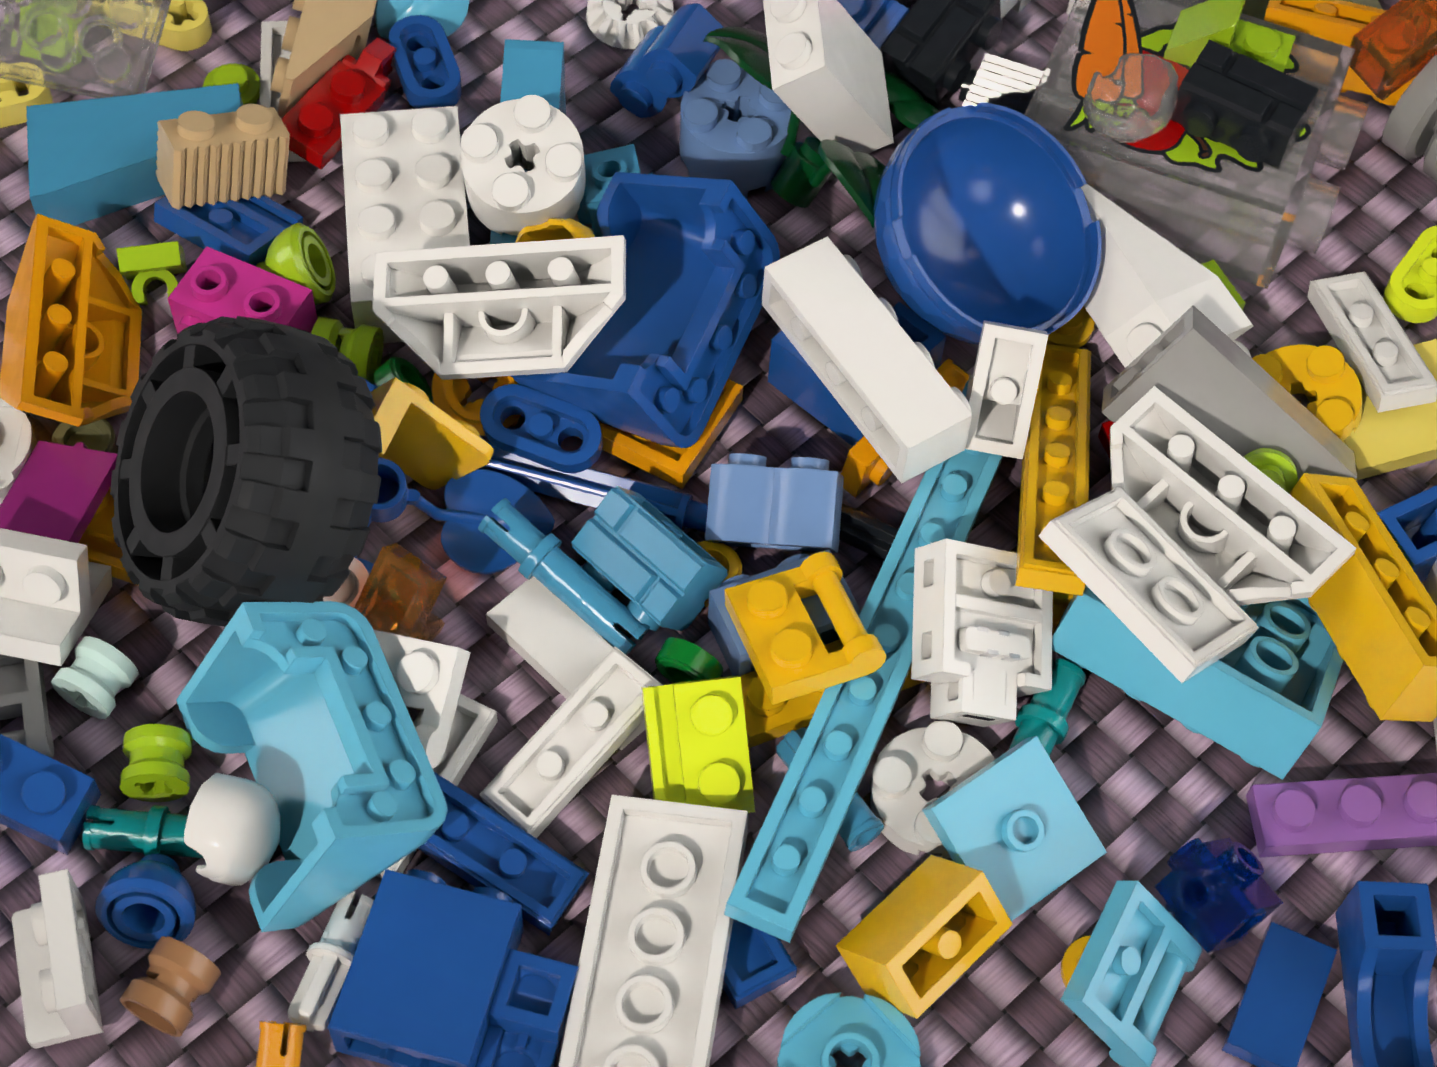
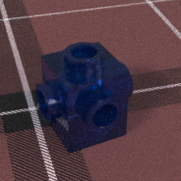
[1154,838,1283,953]

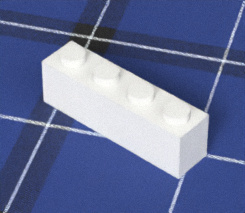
[761,236,973,484]

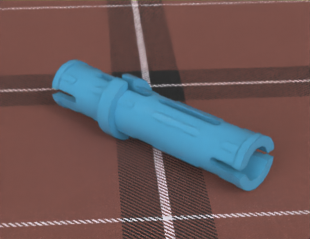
[478,498,650,655]

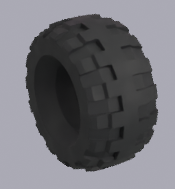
[110,316,382,627]

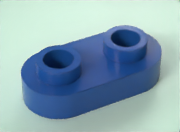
[389,15,462,109]
[480,384,603,473]

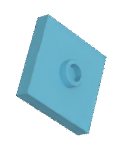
[922,736,1107,921]

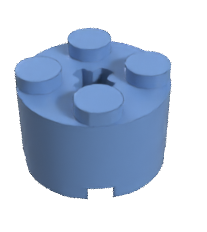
[679,59,791,197]

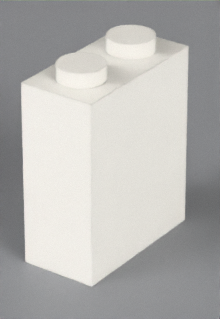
[763,0,894,154]

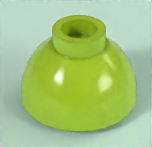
[256,223,336,305]

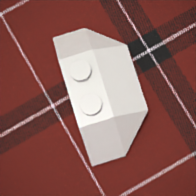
[372,235,626,380]
[1110,386,1356,606]

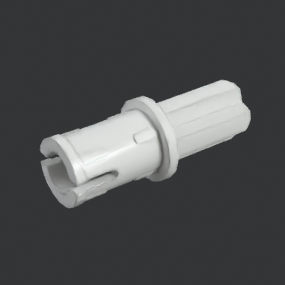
[288,891,374,1032]

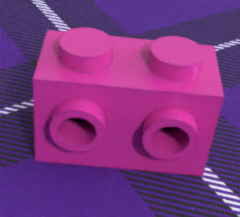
[167,246,318,334]

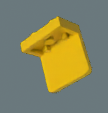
[370,377,494,490]

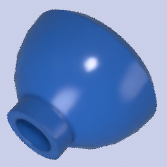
[95,854,196,949]

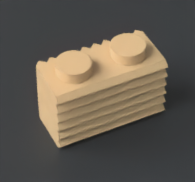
[155,104,290,210]

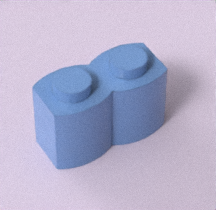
[705,453,844,553]

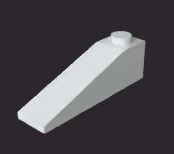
[1081,184,1254,368]

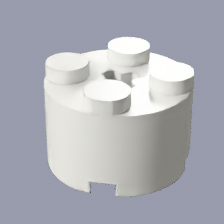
[460,95,586,236]

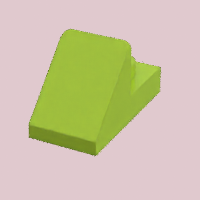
[1164,0,1296,72]

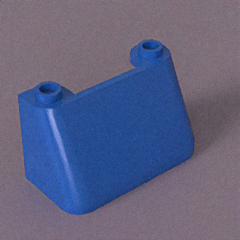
[511,172,780,448]

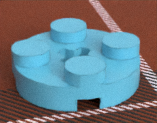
[776,992,921,1067]

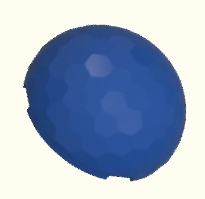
[874,102,1102,345]

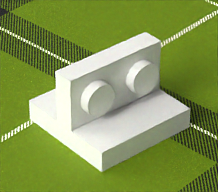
[0,528,112,666]

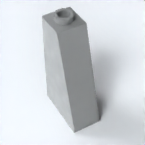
[1101,305,1358,481]

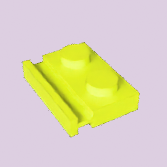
[641,676,755,813]

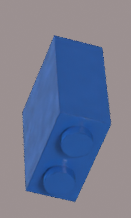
[328,869,524,1067]

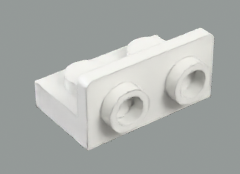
[12,869,103,1048]

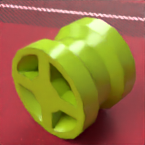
[119,724,193,802]

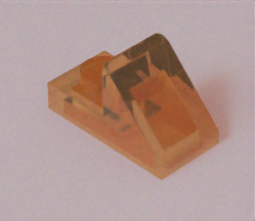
[354,543,447,642]

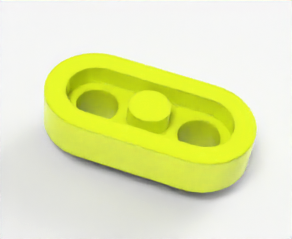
[1384,226,1437,323]

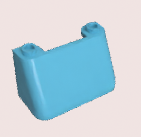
[176,601,447,932]

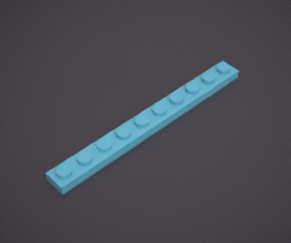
[724,381,1004,943]

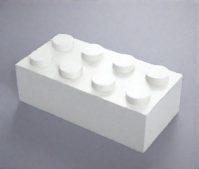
[340,106,470,343]

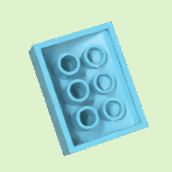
[1052,585,1343,780]

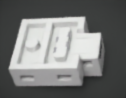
[911,538,1053,727]

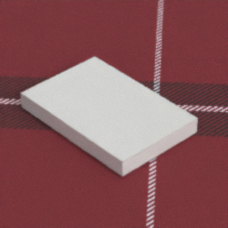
[1039,487,1259,683]

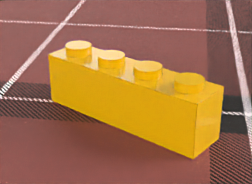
[1289,473,1437,722]

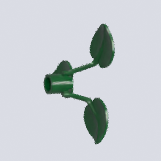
[702,26,940,228]

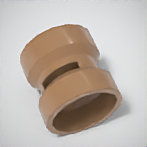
[119,936,221,1037]

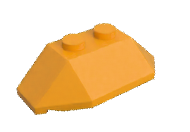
[0,213,142,427]

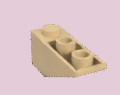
[270,0,377,118]

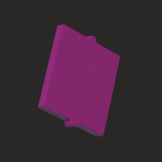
[0,440,117,543]

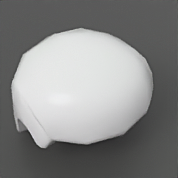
[184,773,280,886]

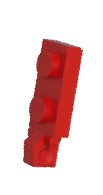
[281,37,396,169]

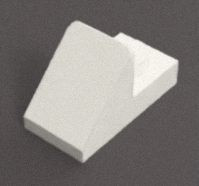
[965,320,1048,459]

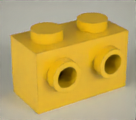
[835,855,1013,1019]

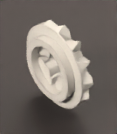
[586,0,674,49]

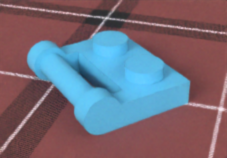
[1061,881,1202,1067]

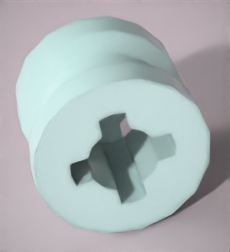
[51,636,139,719]

